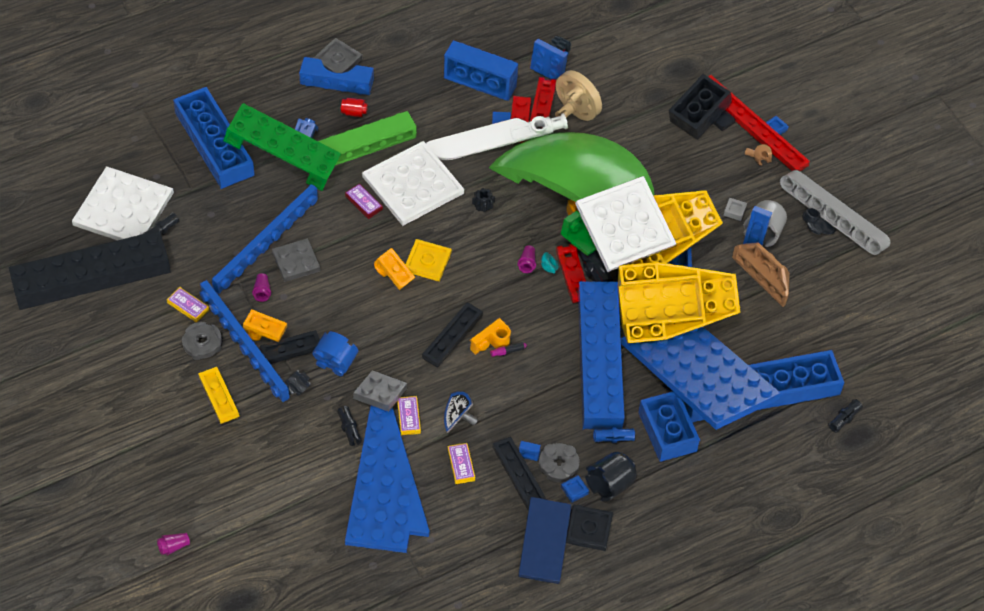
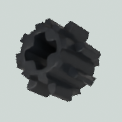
[472,188,495,212]
[285,370,311,396]

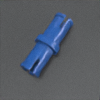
[593,427,635,443]

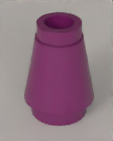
[517,245,536,273]
[252,273,271,302]
[157,533,190,556]

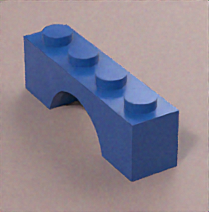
[299,57,374,95]

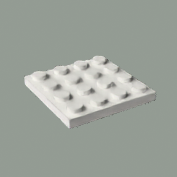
[362,141,464,226]
[72,166,174,240]
[575,176,676,272]

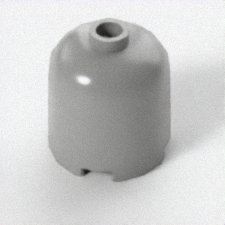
[743,200,787,247]

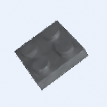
[313,38,363,73]
[272,238,320,282]
[353,370,407,412]

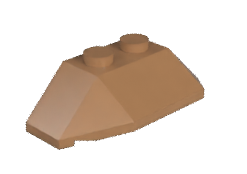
[732,242,790,307]

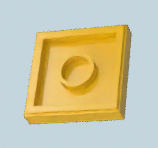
[405,239,452,282]

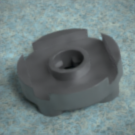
[182,322,222,360]
[539,443,579,482]

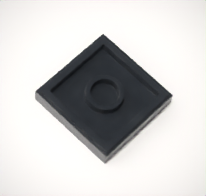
[566,504,613,551]

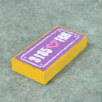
[167,287,209,323]
[397,396,421,435]
[447,443,475,484]

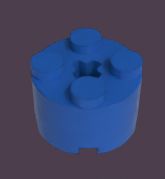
[313,331,358,376]

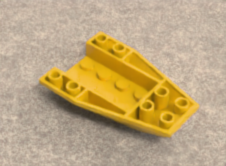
[627,191,723,265]
[618,262,740,343]

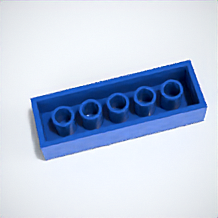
[173,87,254,189]

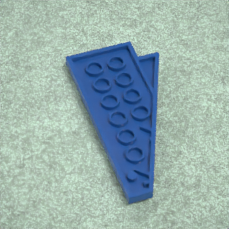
[345,405,429,553]

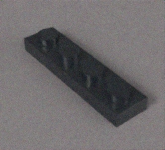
[422,302,483,368]
[493,436,547,510]

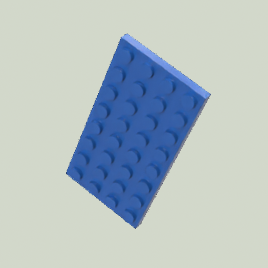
[621,326,781,430]

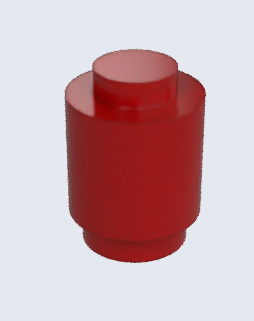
[341,98,368,117]

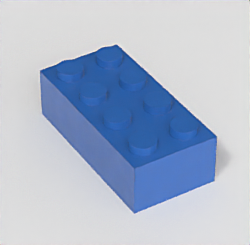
[444,40,518,101]

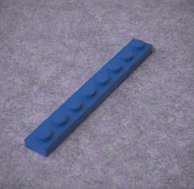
[212,184,318,294]
[200,280,289,402]

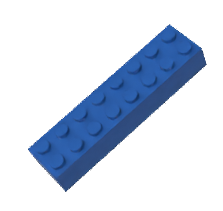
[578,282,624,429]
[683,350,844,422]

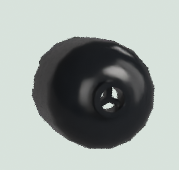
[585,452,637,502]

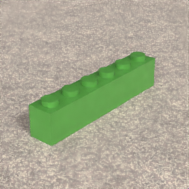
[318,111,416,165]

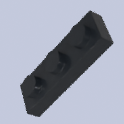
[260,330,320,364]

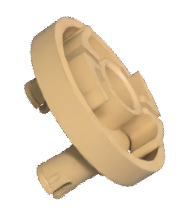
[555,70,602,121]

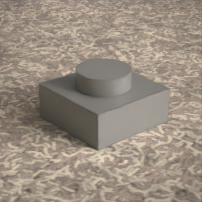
[724,198,747,221]

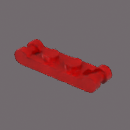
[530,77,557,128]
[556,244,586,303]

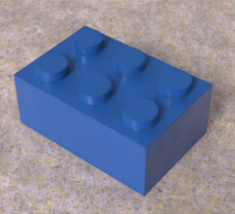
[638,391,700,462]

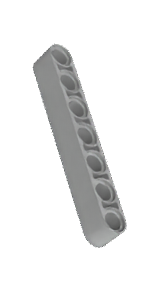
[780,170,890,255]

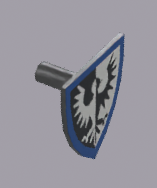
[444,392,478,433]

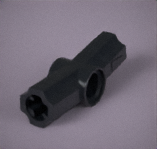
[577,248,613,282]

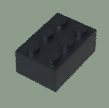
[668,74,732,140]

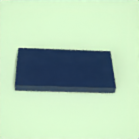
[518,497,571,584]

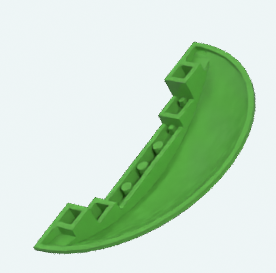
[489,132,654,202]

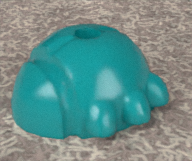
[541,252,559,273]

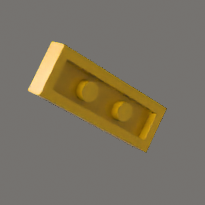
[198,367,239,424]

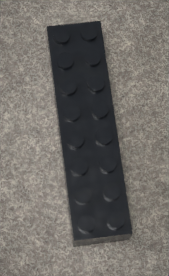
[8,230,171,310]

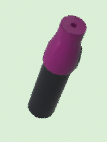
[490,342,527,357]

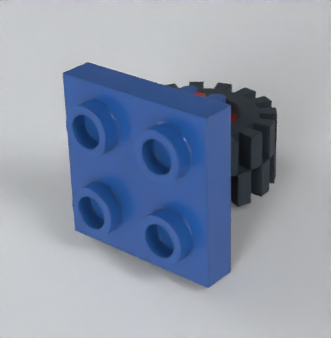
[530,36,571,79]

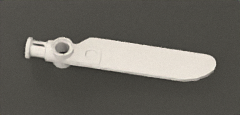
[426,113,568,160]

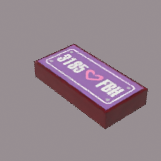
[345,183,383,219]

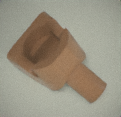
[745,144,772,166]

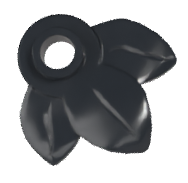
[802,208,836,235]

